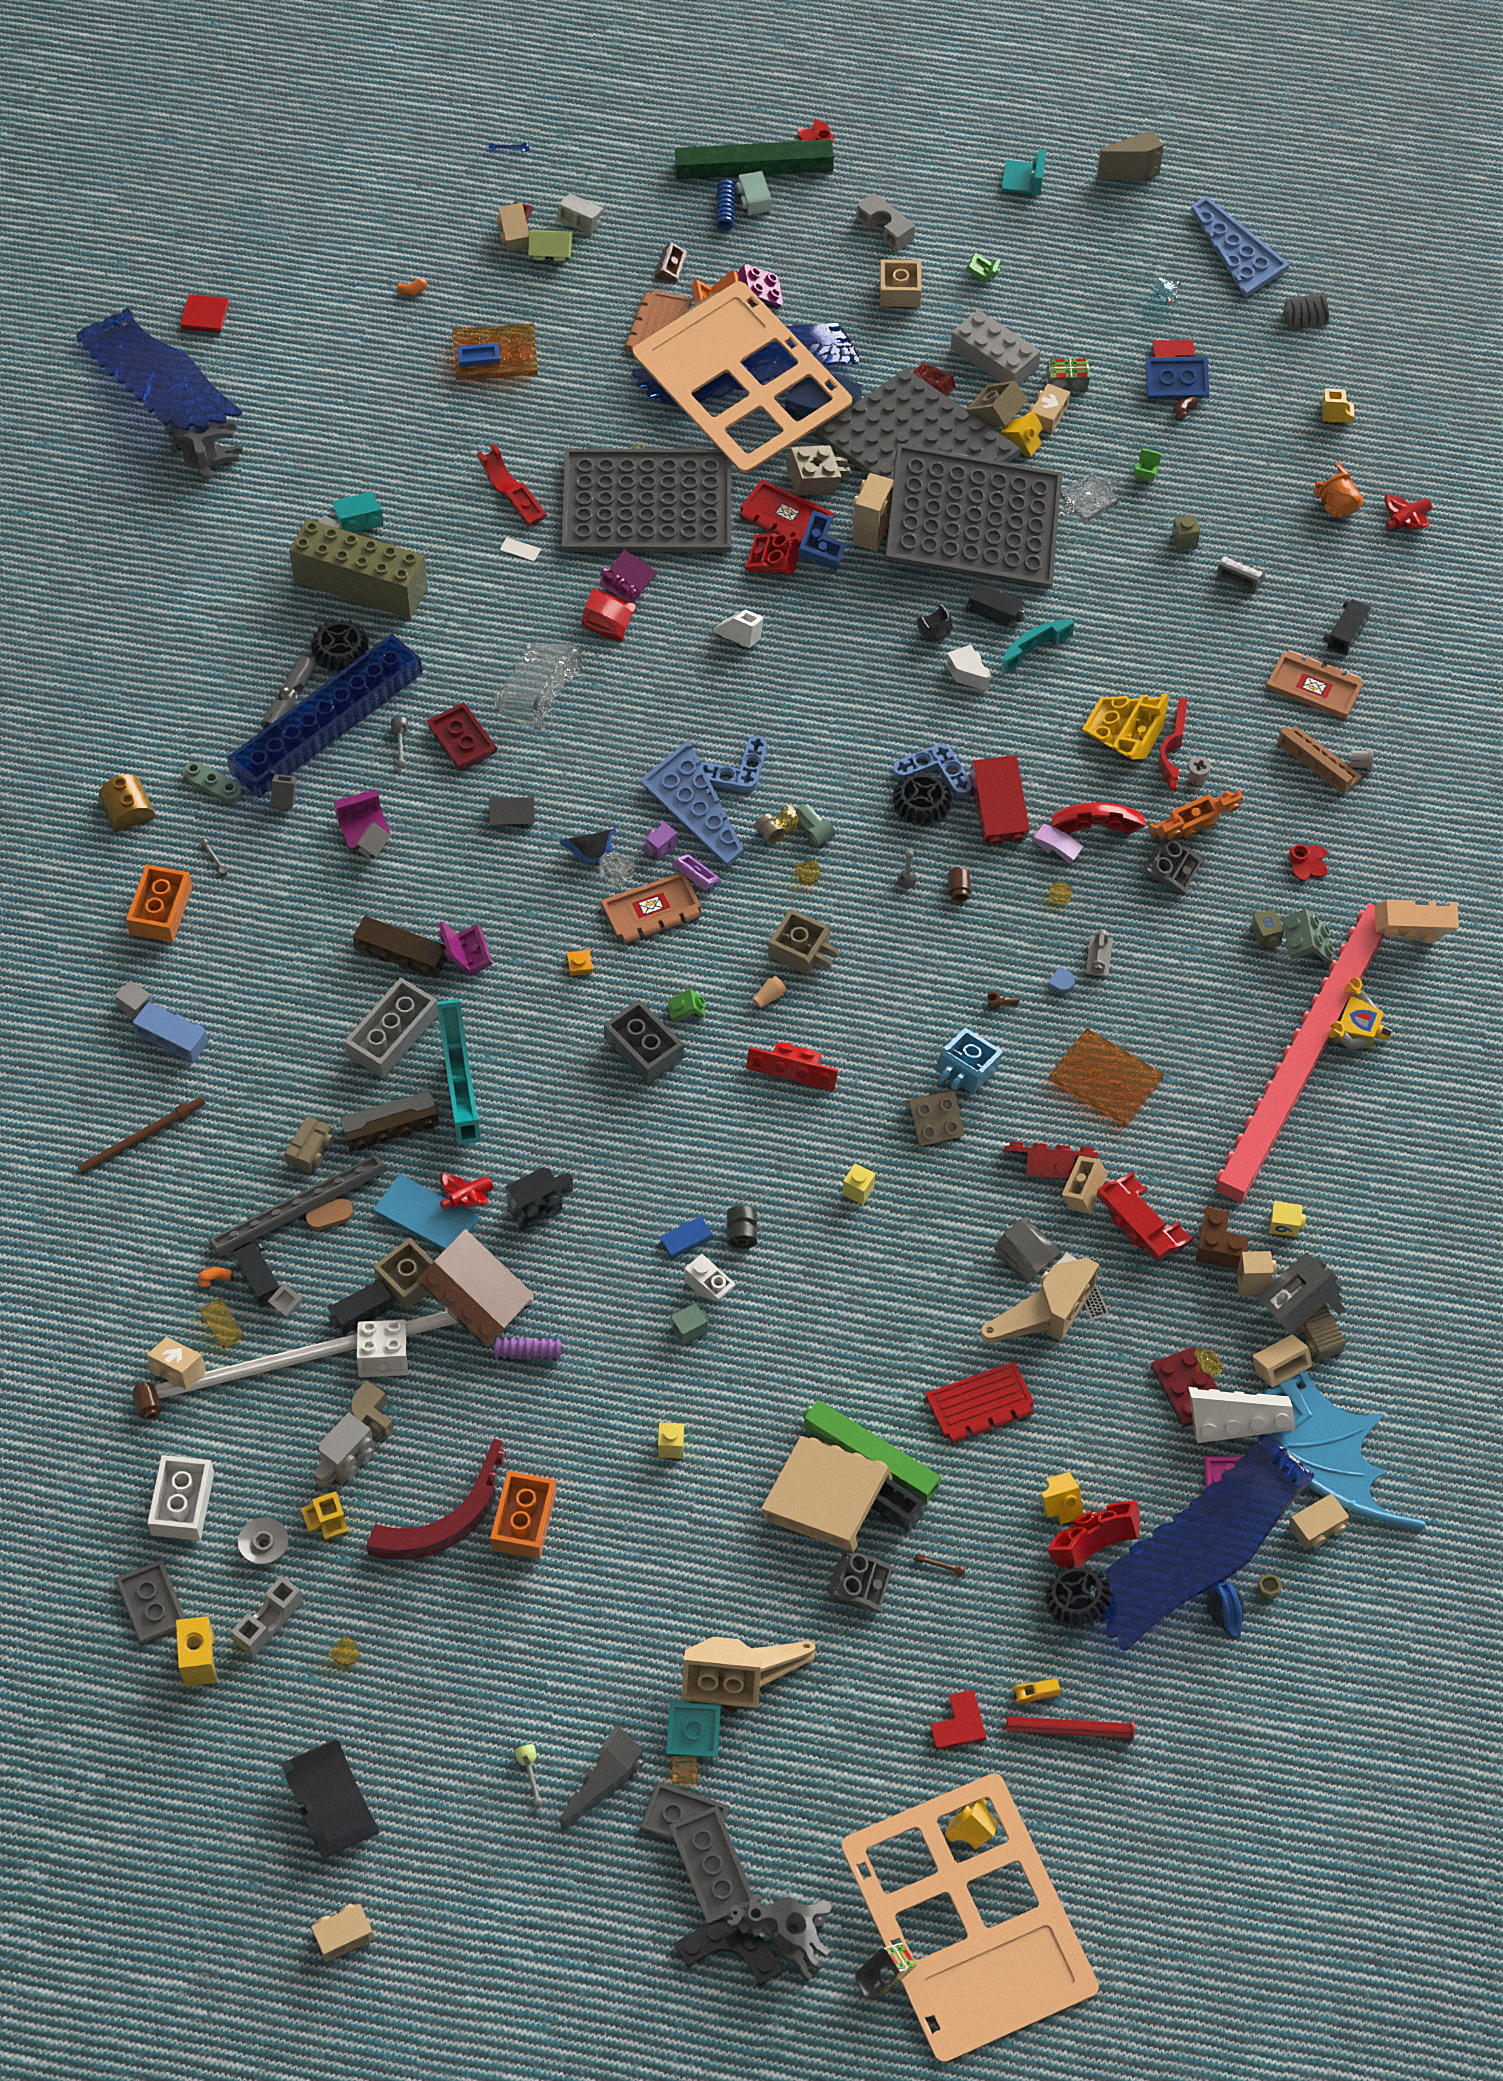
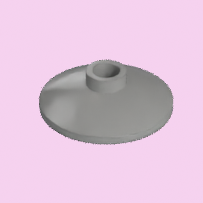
[238,1517,288,1565]

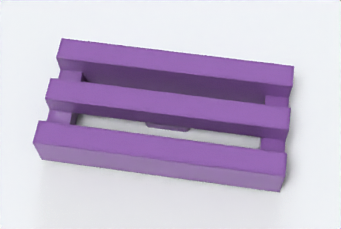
[672,854,720,890]

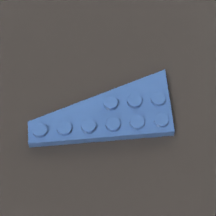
[1191,196,1290,298]
[640,740,744,867]

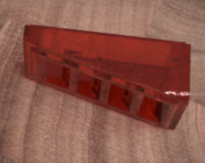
[912,362,956,396]

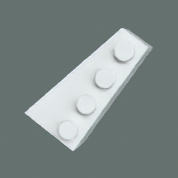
[1189,1387,1296,1443]

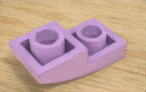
[1032,824,1084,864]

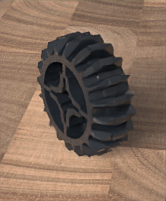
[311,619,370,673]
[892,770,952,827]
[1044,1563,1113,1630]

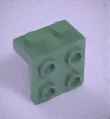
[1282,908,1334,965]

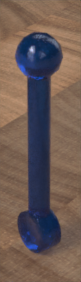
[488,143,530,151]

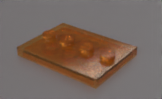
[453,323,538,380]
[1048,1028,1164,1127]

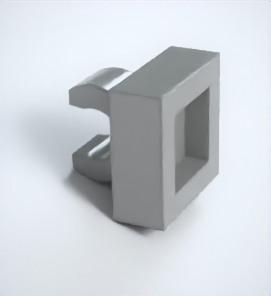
[268,1283,303,1318]

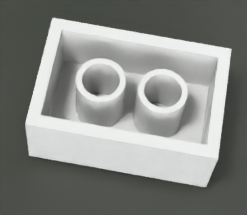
[148,1455,214,1541]

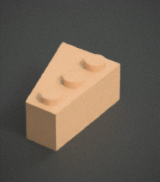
[1374,900,1459,943]

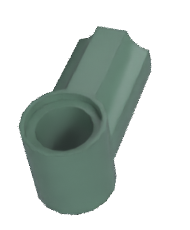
[793,804,835,847]

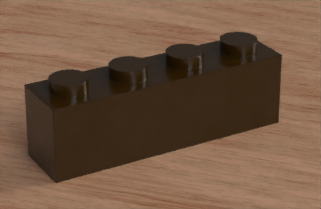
[353,916,448,979]

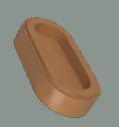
[306,1199,353,1231]

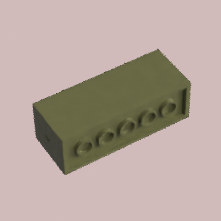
[289,519,428,619]

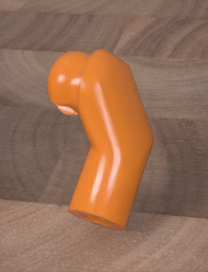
[397,278,427,296]
[198,1267,233,1287]

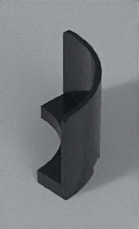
[280,1739,380,1859]

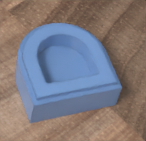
[1047,966,1075,994]

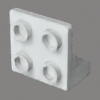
[357,1320,408,1378]

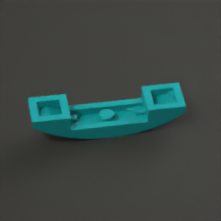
[1001,620,1074,674]

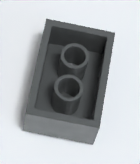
[604,999,684,1084]

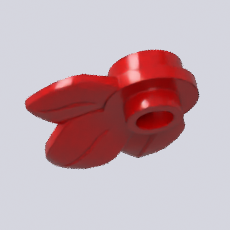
[798,119,834,144]
[1288,844,1328,881]

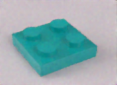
[666,1702,721,1758]

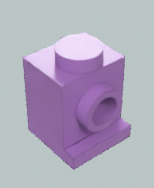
[643,820,678,861]

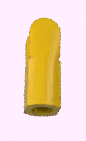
[1012,1678,1061,1705]

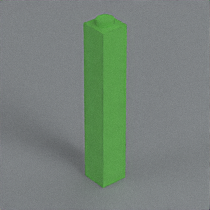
[803,1400,941,1505]

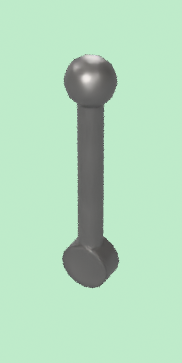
[200,839,228,876]

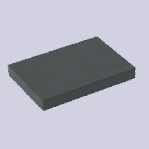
[115,1560,186,1646]
[639,1781,730,1844]

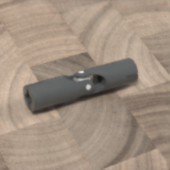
[261,656,316,734]

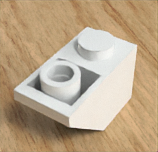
[713,610,764,648]
[946,645,991,691]
[685,1254,735,1301]

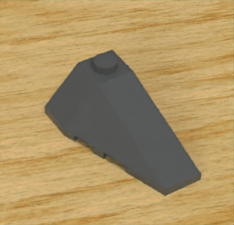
[560,1725,644,1830]

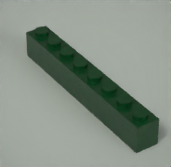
[675,139,834,179]

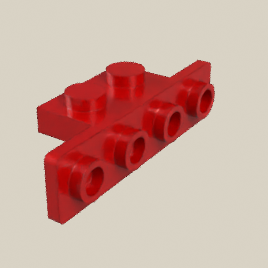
[746,1042,839,1091]
[1004,1141,1099,1179]

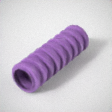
[494,1337,562,1361]

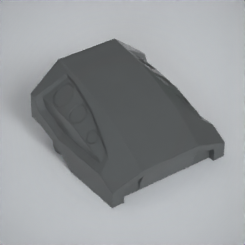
[1143,838,1205,895]
[994,1216,1061,1284]
[829,1549,895,1613]

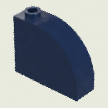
[785,374,862,422]

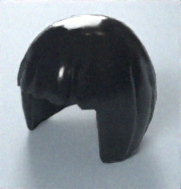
[916,604,953,642]

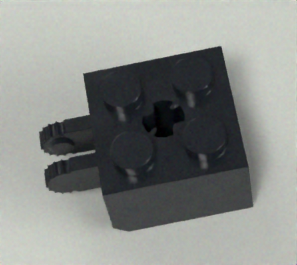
[505,1167,574,1231]

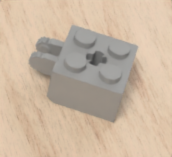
[314,1412,375,1488]

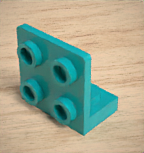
[1002,149,1046,195]

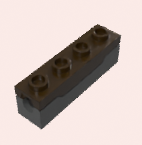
[340,1091,439,1152]

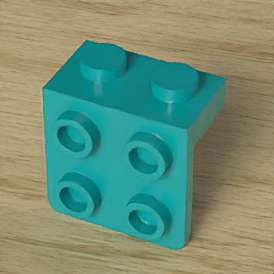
[333,492,384,533]

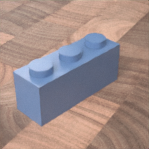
[132,1002,209,1063]

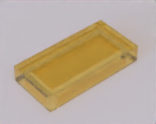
[200,1298,244,1349]

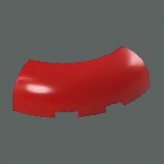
[1052,802,1146,835]
[1048,1500,1140,1570]

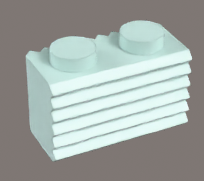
[736,171,772,216]

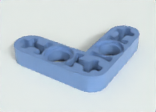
[701,736,767,793]
[893,744,972,799]

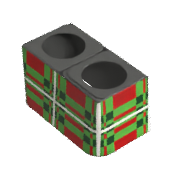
[1046,358,1090,391]
[855,1943,917,1999]

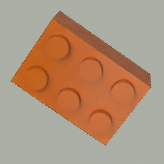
[126,864,193,943]
[490,1471,557,1559]

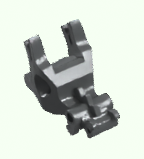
[164,410,244,480]
[724,1894,831,1982]

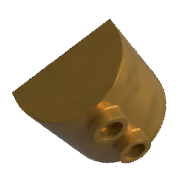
[99,775,156,833]

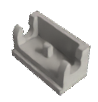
[557,194,604,235]

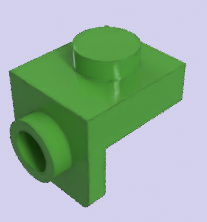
[965,252,1001,283]
[1133,448,1162,481]
[667,989,706,1022]

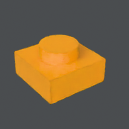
[567,950,593,976]

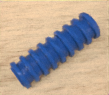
[716,180,735,231]

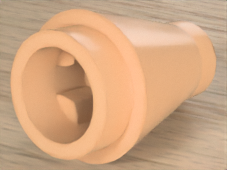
[752,976,787,1009]

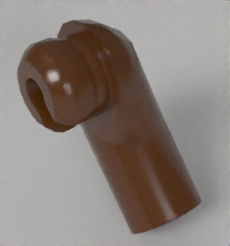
[1174,396,1198,419]

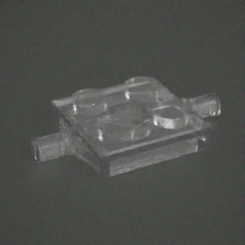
[1059,472,1120,523]

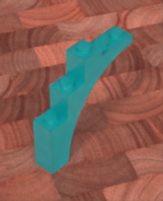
[437,999,481,1145]

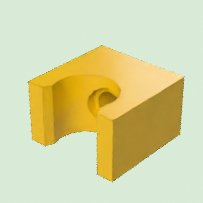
[176,1616,217,1687]

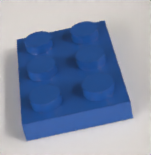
[1145,357,1210,399]

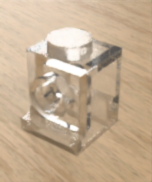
[599,850,634,889]

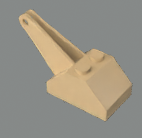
[981,1258,1099,1343]
[681,1637,815,1708]

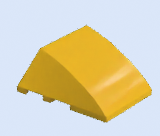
[1082,694,1169,759]

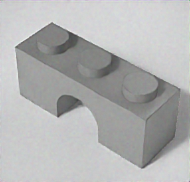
[856,193,915,251]
[231,1575,303,1657]

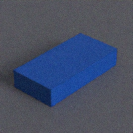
[457,343,500,368]
[660,1216,713,1259]

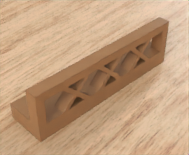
[1277,725,1362,795]

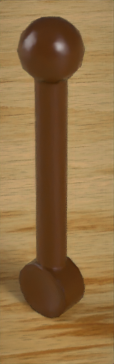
[914,1554,965,1576]

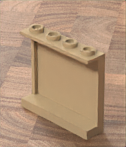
[761,1436,892,1553]

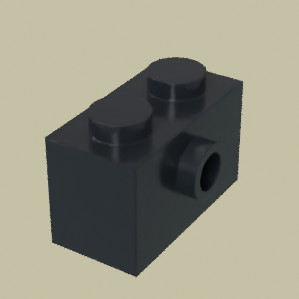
[871,1477,924,1533]

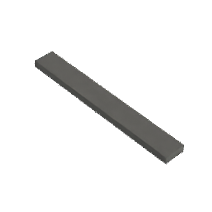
[208,1155,387,1257]

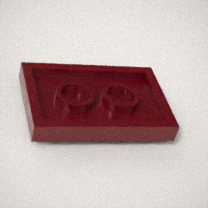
[426,702,497,771]
[1151,1346,1218,1428]

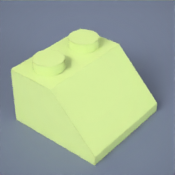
[529,230,573,261]

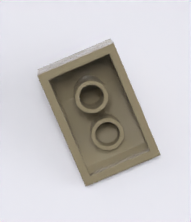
[1097,130,1164,180]

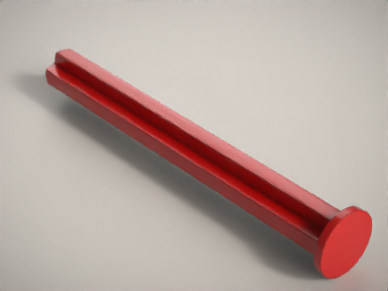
[1006,1716,1134,1741]

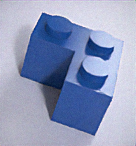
[797,510,846,571]

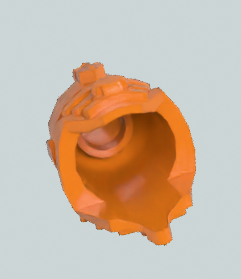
[1313,461,1364,518]

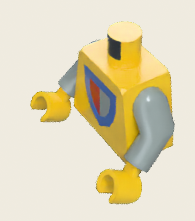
[1328,977,1393,1050]

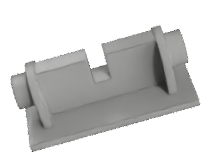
[1086,929,1113,977]

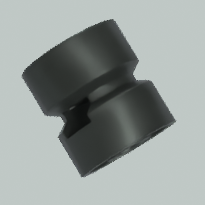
[727,1206,757,1249]

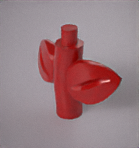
[1384,494,1432,530]
[440,1173,493,1210]

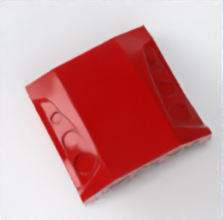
[744,533,799,575]
[582,588,636,642]

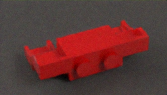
[1096,1172,1194,1262]

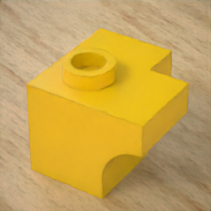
[1321,389,1354,423]
[1000,412,1043,457]
[1041,1472,1083,1524]
[301,1491,349,1541]
[945,1798,998,1850]

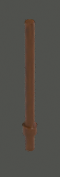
[78,1097,206,1173]

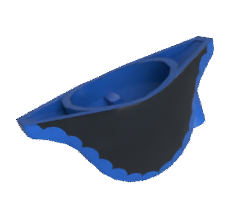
[559,828,616,864]
[1207,1576,1245,1638]

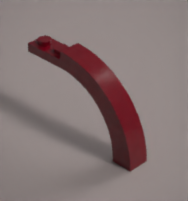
[366,1438,506,1560]

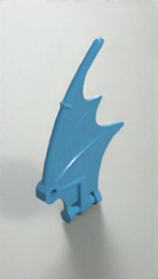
[1262,1370,1426,1530]

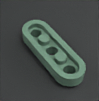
[183,762,242,804]

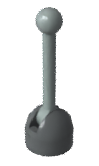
[391,717,408,767]
[898,849,916,889]

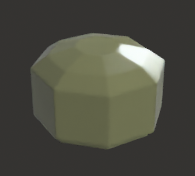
[1256,1573,1282,1600]

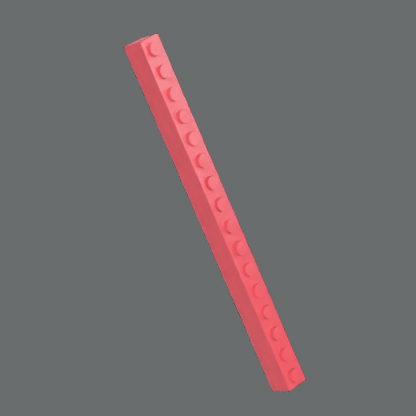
[1215,903,1385,1203]

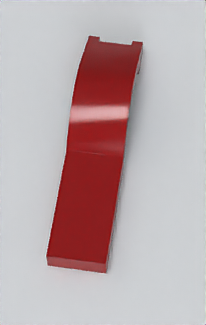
[477,443,546,527]
[1158,698,1187,791]

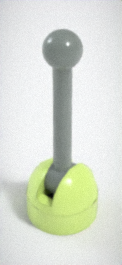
[514,1745,543,1808]

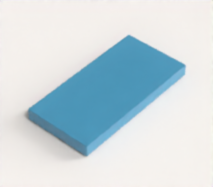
[373,1174,479,1251]

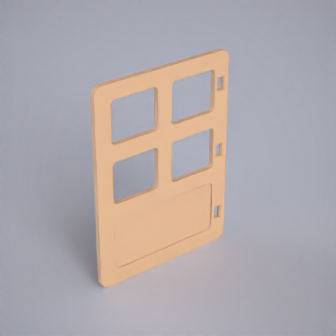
[633,282,852,473]
[842,1774,1099,2062]

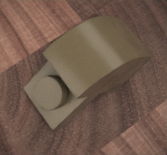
[351,1380,394,1438]

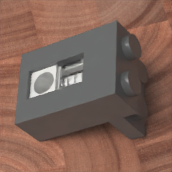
[1257,1252,1346,1334]

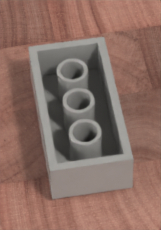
[950,310,1041,385]
[344,977,438,1078]

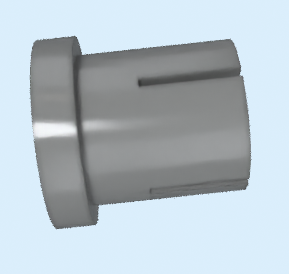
[1350,749,1374,771]
[1189,757,1211,785]

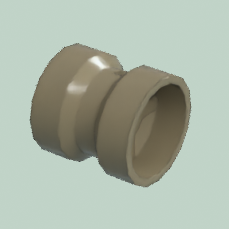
[754,813,785,845]

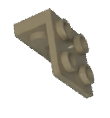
[905,1090,964,1146]

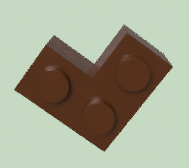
[1195,1207,1249,1270]

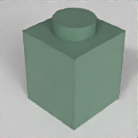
[671,1303,710,1345]

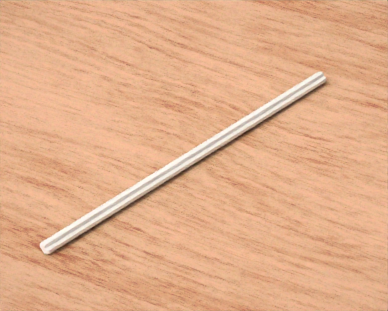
[155,1298,533,1399]

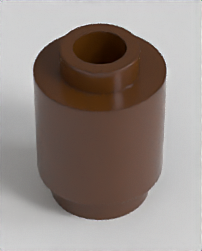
[948,867,971,902]
[132,1382,162,1420]

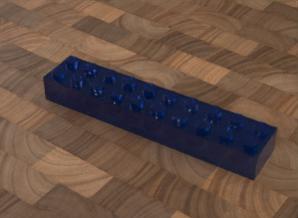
[227,633,423,798]

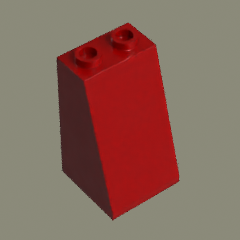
[968,755,1030,844]

